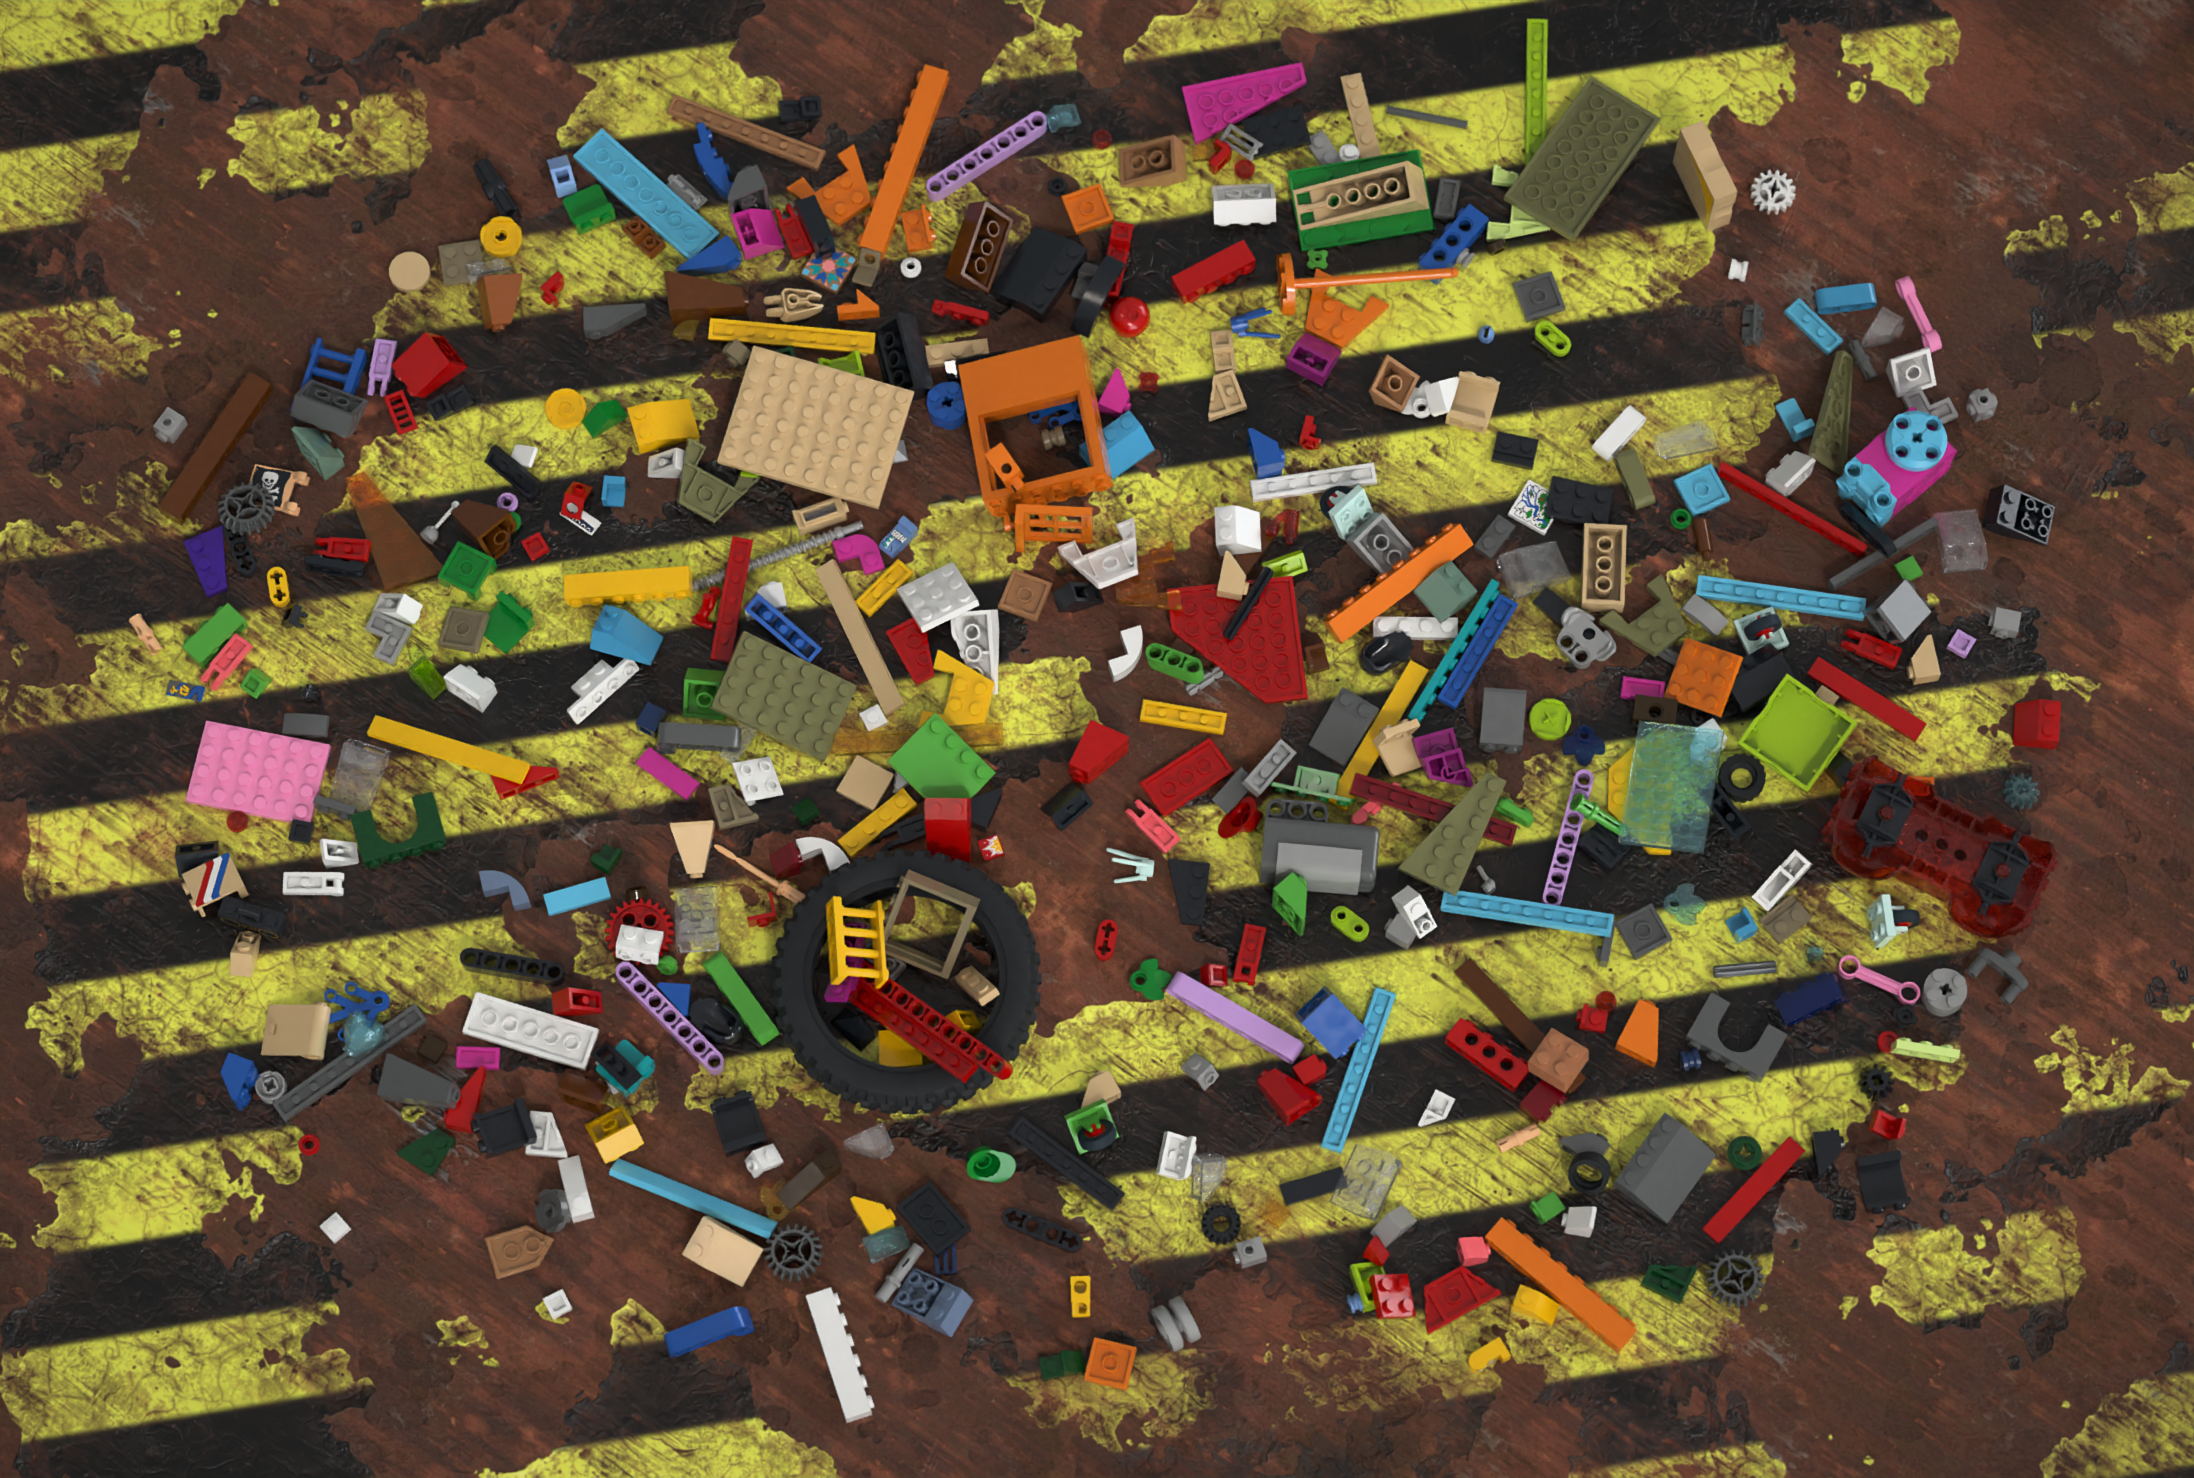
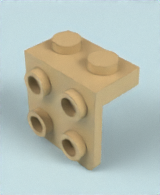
[1373,718,1421,777]

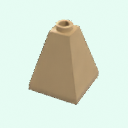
[670,820,715,878]

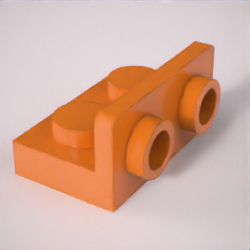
[901,204,936,253]

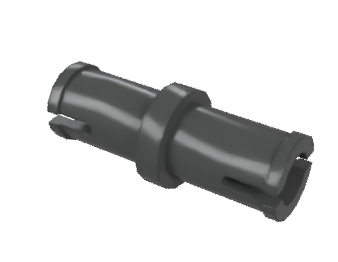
[1847,339,1878,382]

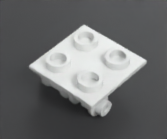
[732,756,784,806]

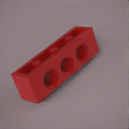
[1444,1017,1529,1093]

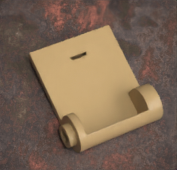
[261,1002,331,1060]

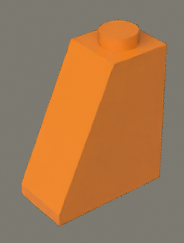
[1615,999,1659,1068]

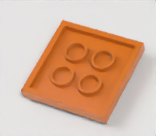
[1664,638,1743,717]

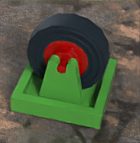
[1064,1099,1119,1154]

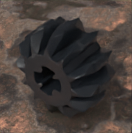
[1858,1064,1895,1101]

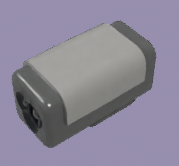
[1260,798,1380,895]

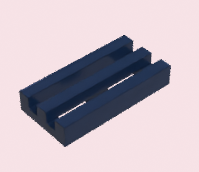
[934,1243,958,1276]

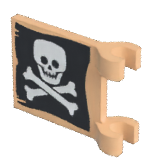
[250,464,310,516]

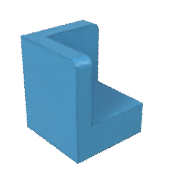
[601,475,627,508]
[1725,907,1758,944]

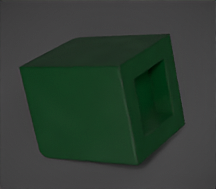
[590,844,623,876]

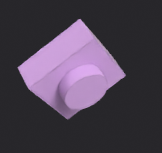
[1946,629,1976,659]

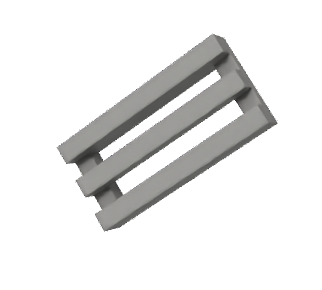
[1219,123,1263,161]

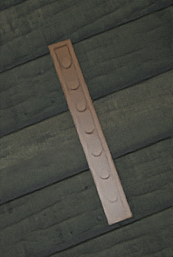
[666,94,826,171]

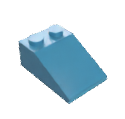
[590,604,663,666]

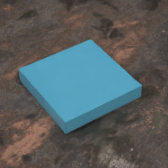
[1673,463,1731,518]

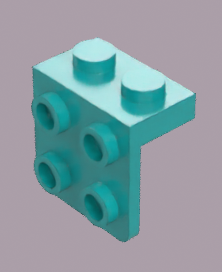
[596,1039,656,1098]

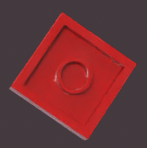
[1369,1274,1416,1319]

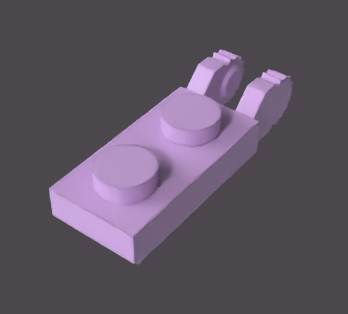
[368,339,397,397]

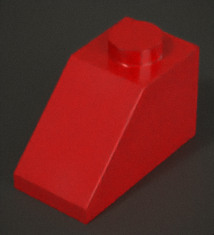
[552,987,603,1017]

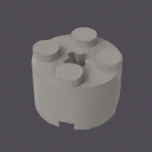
[1921,968,1967,1017]

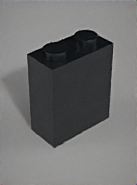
[795,195,836,260]

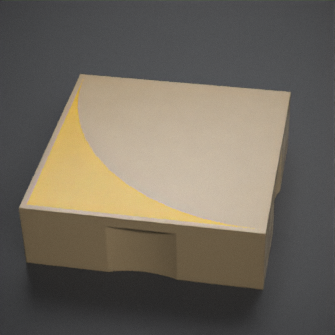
[1673,121,1738,232]

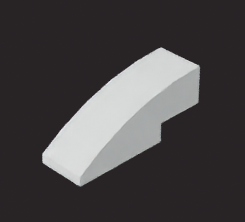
[1752,850,1813,911]

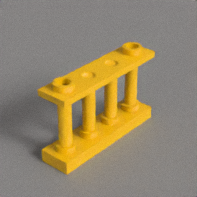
[826,896,889,989]

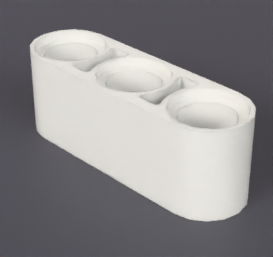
[1592,405,1647,462]

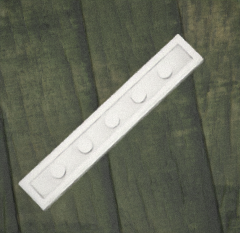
[1250,462,1377,502]

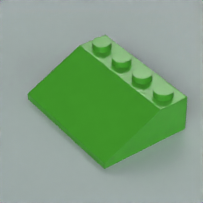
[887,713,995,799]

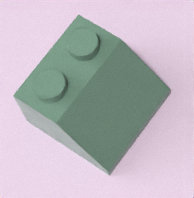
[1413,560,1478,623]

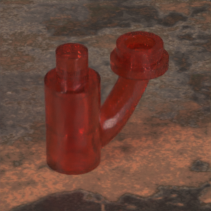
[1264,509,1300,545]

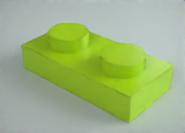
[1262,550,1308,578]

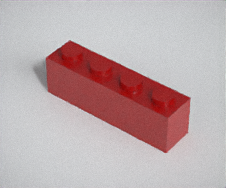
[1171,239,1256,305]

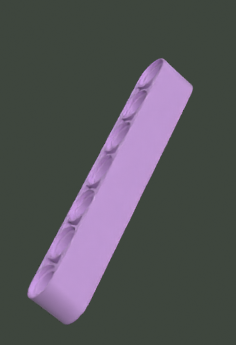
[926,111,1047,202]
[1541,769,1594,906]
[615,962,725,1075]
[1166,971,1305,1064]

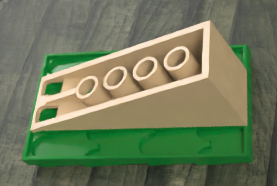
[1287,149,1435,252]

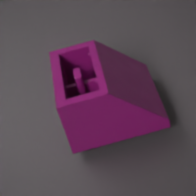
[1286,333,1342,386]

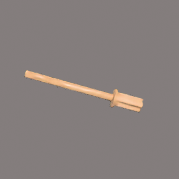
[714,844,805,904]

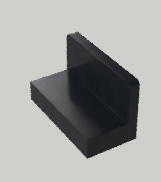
[1040,782,1093,831]
[175,841,220,878]

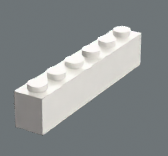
[806,1287,874,1423]

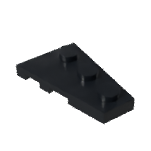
[1168,858,1210,927]

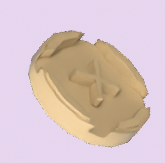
[389,252,431,293]

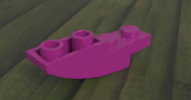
[824,922,867,1003]

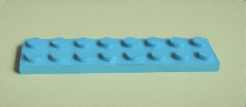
[573,129,720,260]

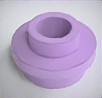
[497,493,518,512]

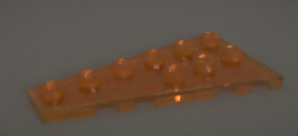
[345,472,443,592]

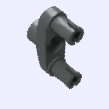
[1965,947,2029,1005]

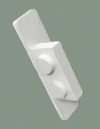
[567,658,639,724]

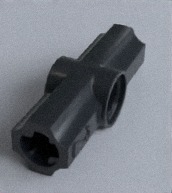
[472,158,518,217]

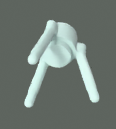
[1106,848,1154,883]

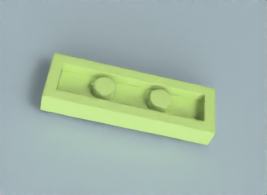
[1890,1038,1960,1063]

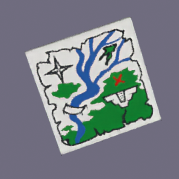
[1508,480,1554,536]

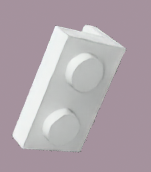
[616,924,664,965]
[1156,1131,1197,1181]

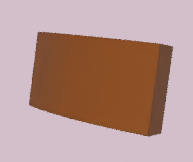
[621,215,666,260]

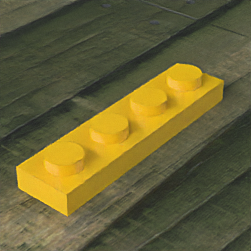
[837,788,917,859]

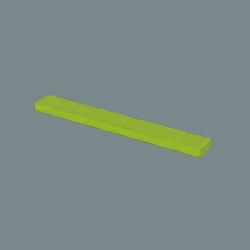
[1525,19,1548,167]

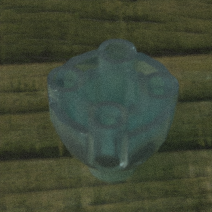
[342,1009,386,1058]

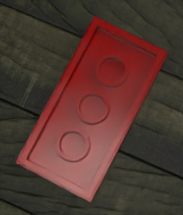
[1139,737,1234,818]

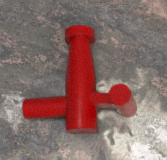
[691,586,722,630]

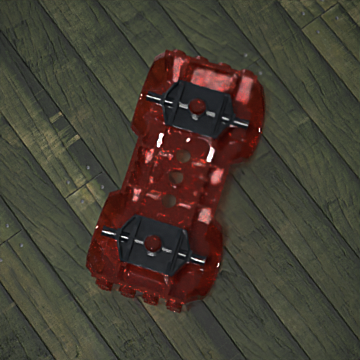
[1821,754,2058,939]

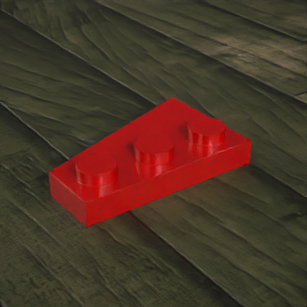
[886,617,935,687]

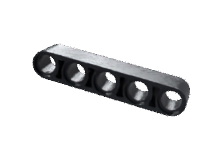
[460,948,565,986]

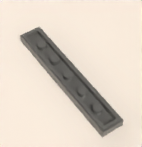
[1827,517,1938,592]

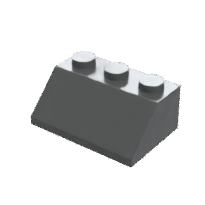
[727,164,770,223]
[290,379,368,437]

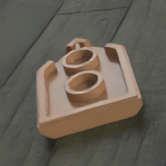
[485,1225,554,1279]

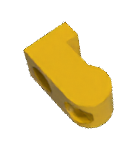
[1070,1276,1090,1317]
[1468,1337,1511,1373]

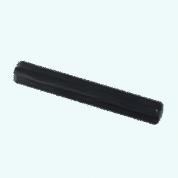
[1223,567,1274,641]

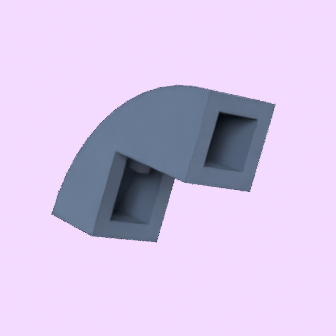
[479,870,532,911]

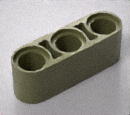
[1613,449,1655,510]

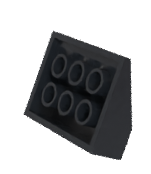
[990,226,1087,323]

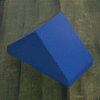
[657,982,692,1020]

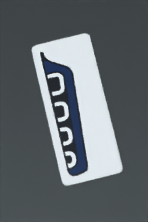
[560,503,601,535]

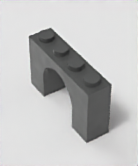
[1685,992,1787,1083]

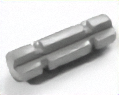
[1185,666,1224,696]

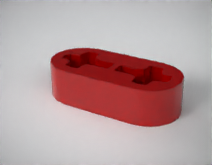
[1095,920,1118,961]

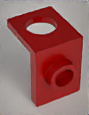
[561,481,593,520]
[747,891,777,927]

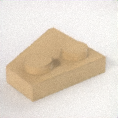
[1208,369,1247,421]

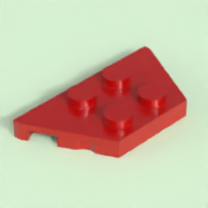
[1424,1266,1501,1335]

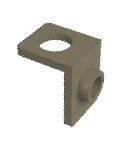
[852,247,881,287]

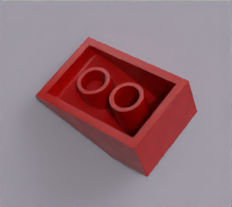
[925,798,971,862]

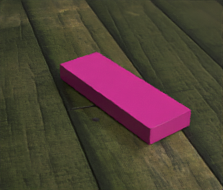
[636,747,700,801]

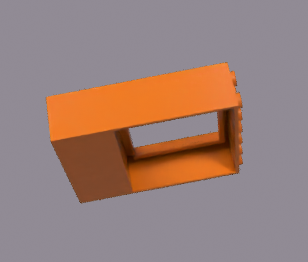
[958,335,1114,517]

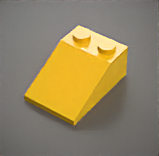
[627,399,700,454]

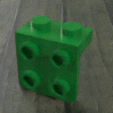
[563,184,616,235]
[484,591,535,653]

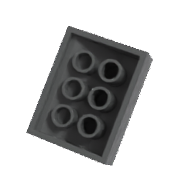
[1613,1113,1716,1224]

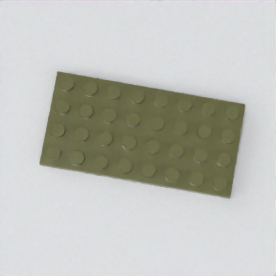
[1504,77,1661,242]

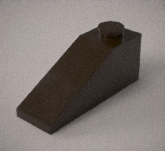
[776,1148,842,1211]

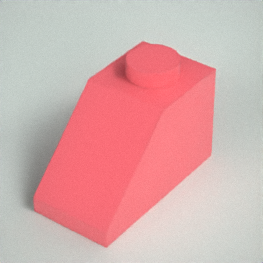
[1456,1237,1491,1268]

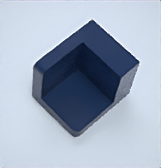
[635,702,668,739]

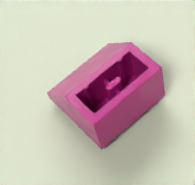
[731,208,784,260]

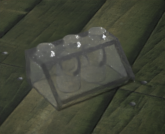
[1330,1144,1402,1221]

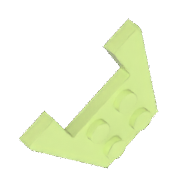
[1486,165,1550,242]

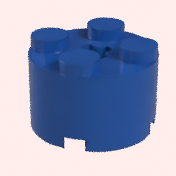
[927,381,967,430]

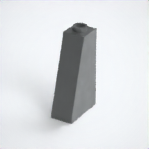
[377,1053,460,1109]

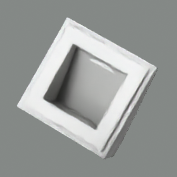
[511,445,538,468]

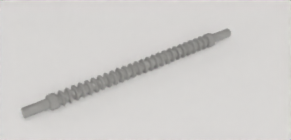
[666,521,863,601]

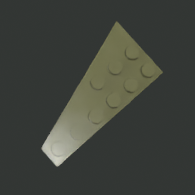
[1808,350,1854,475]

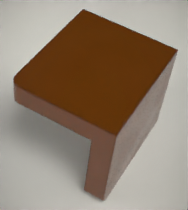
[1303,643,1330,675]

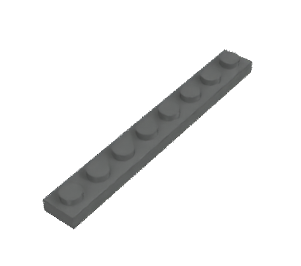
[272,1004,428,1123]

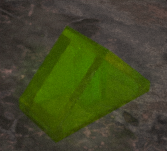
[408,655,447,700]

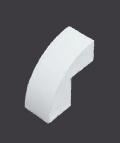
[1108,625,1143,682]
[796,837,850,875]

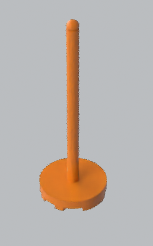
[1276,253,1459,316]

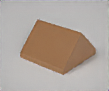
[1369,355,1420,412]

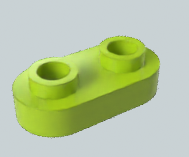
[1534,321,1571,357]
[1330,906,1369,942]

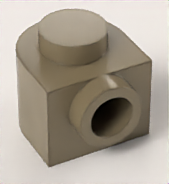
[722,339,751,368]

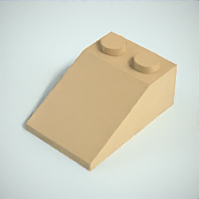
[682,1216,764,1287]

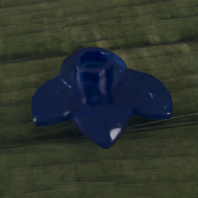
[1562,725,1605,767]

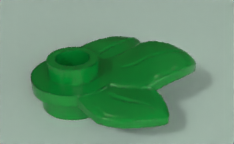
[1129,959,1172,1001]

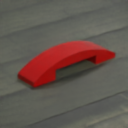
[1107,221,1134,298]

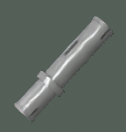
[875,1243,924,1303]

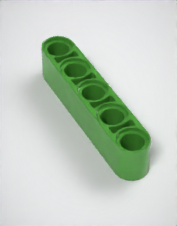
[702,951,780,1046]

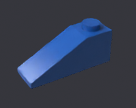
[676,235,743,277]

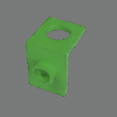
[1529,1191,1566,1225]

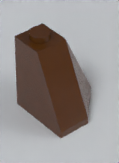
[450,499,517,560]

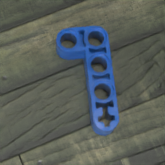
[663,1306,755,1357]

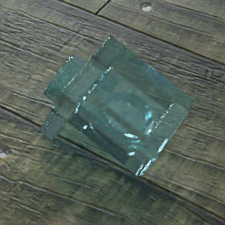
[1046,104,1081,133]

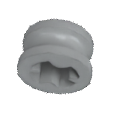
[1455,248,1475,269]

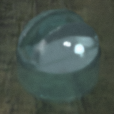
[1806,947,1824,962]

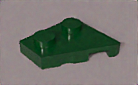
[397,1128,456,1177]
[1640,1265,1698,1305]

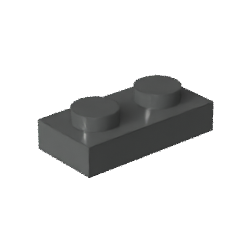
[1474,514,1516,561]
[313,795,358,821]
[1596,921,1616,968]

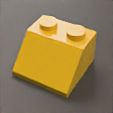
[584,1105,644,1164]

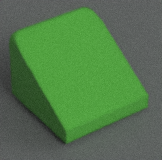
[239,668,272,699]

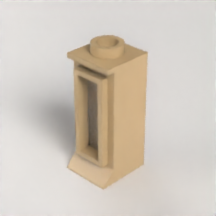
[792,497,849,536]

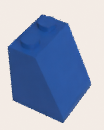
[1294,986,1367,1059]

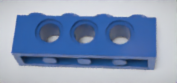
[1417,204,1489,285]
[743,592,822,663]

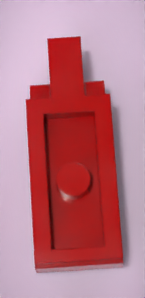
[931,299,990,326]

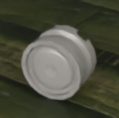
[255,1071,288,1104]

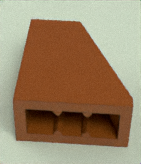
[476,273,523,332]

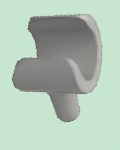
[1476,865,1496,895]

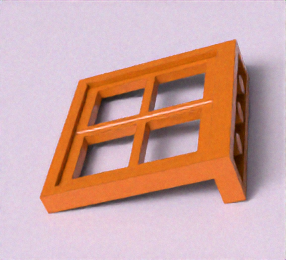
[1015,504,1093,552]

